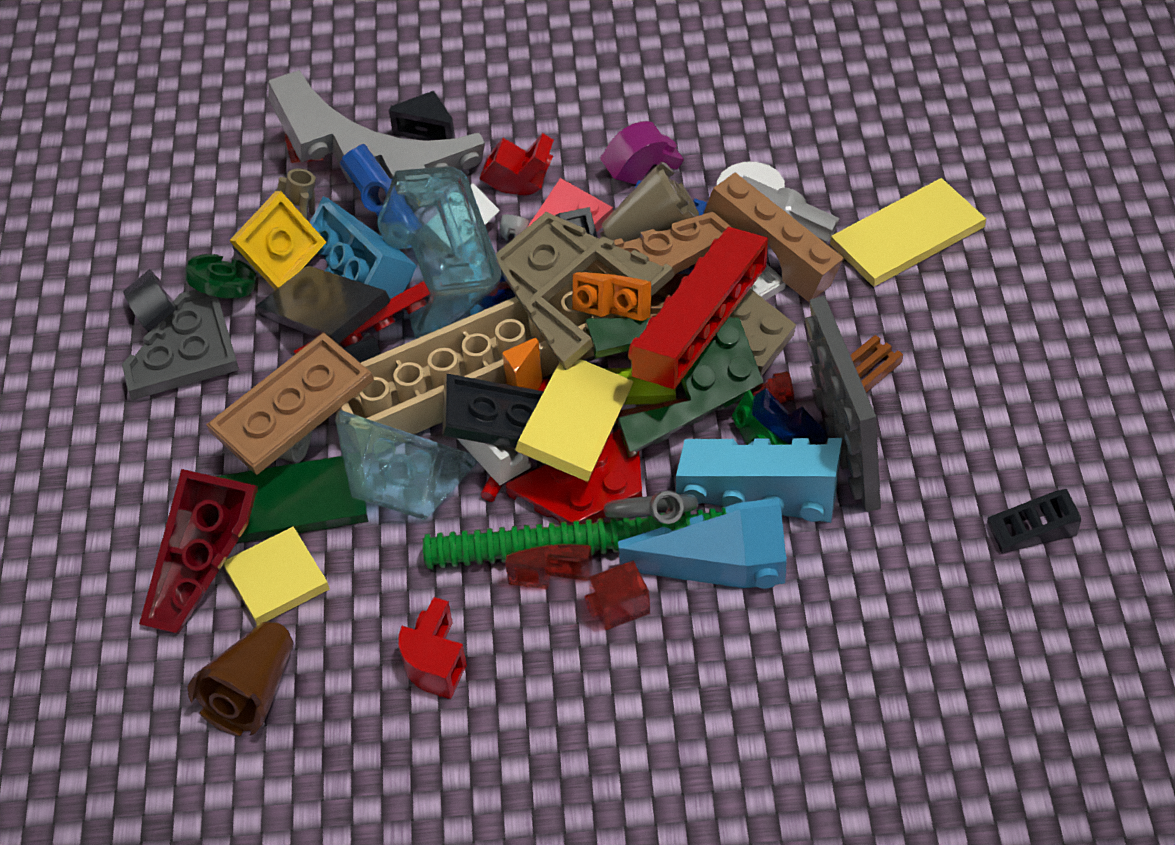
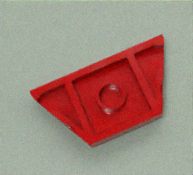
[505,430,642,525]

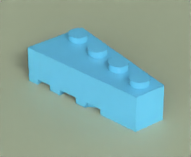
[676,438,842,523]

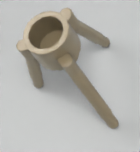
[276,168,316,219]

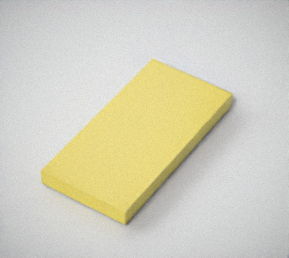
[830,178,986,287]
[515,358,634,482]

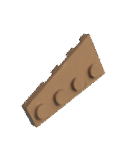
[587,212,731,275]

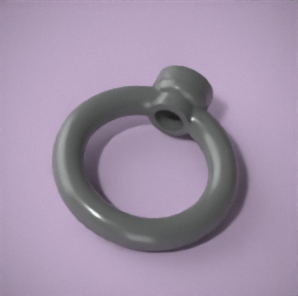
[603,491,698,524]

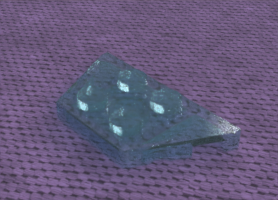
[335,410,478,520]

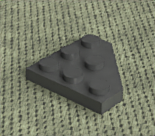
[122,289,239,400]

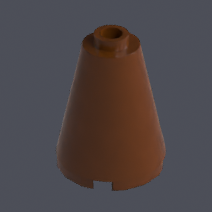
[187,622,293,736]

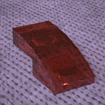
[505,544,593,589]

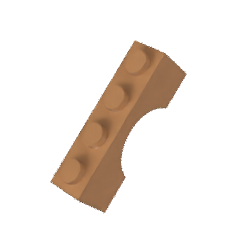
[704,172,844,303]

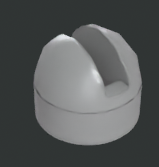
[500,214,529,241]

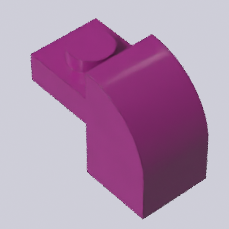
[599,121,685,184]

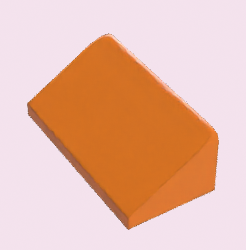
[502,338,543,390]

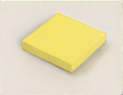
[223,527,330,626]

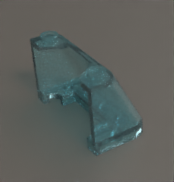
[377,166,502,339]

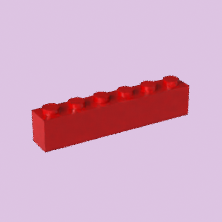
[628,227,768,390]

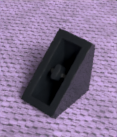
[389,90,455,141]

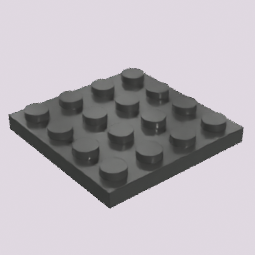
[805,295,881,512]

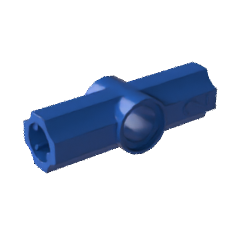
[339,144,425,246]

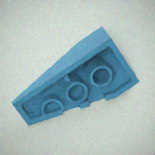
[310,196,417,299]
[618,498,787,588]

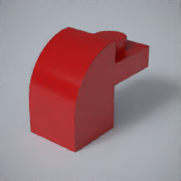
[479,133,554,196]
[398,597,467,699]

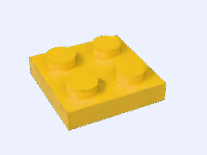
[229,191,326,290]

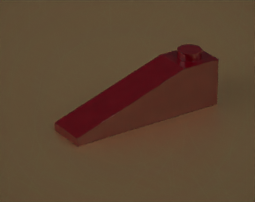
[139,469,258,634]

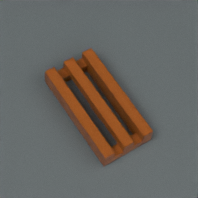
[850,335,903,393]

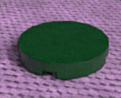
[184,254,256,298]

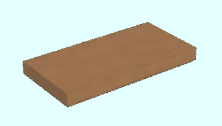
[206,332,374,475]

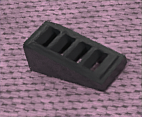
[987,489,1081,553]

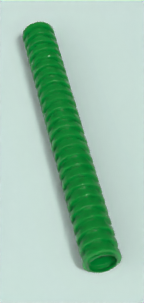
[423,507,726,569]

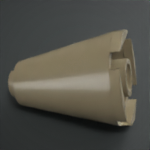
[600,162,700,242]

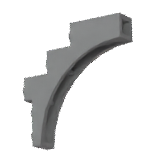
[268,70,485,202]

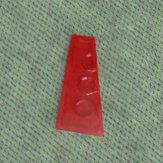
[294,281,431,354]

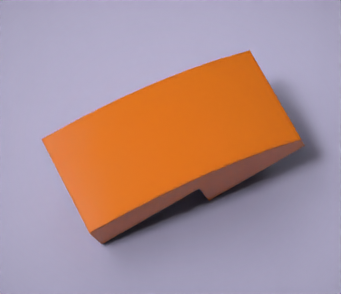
[572,272,651,321]

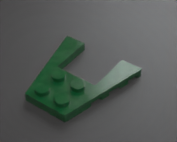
[585,317,763,458]

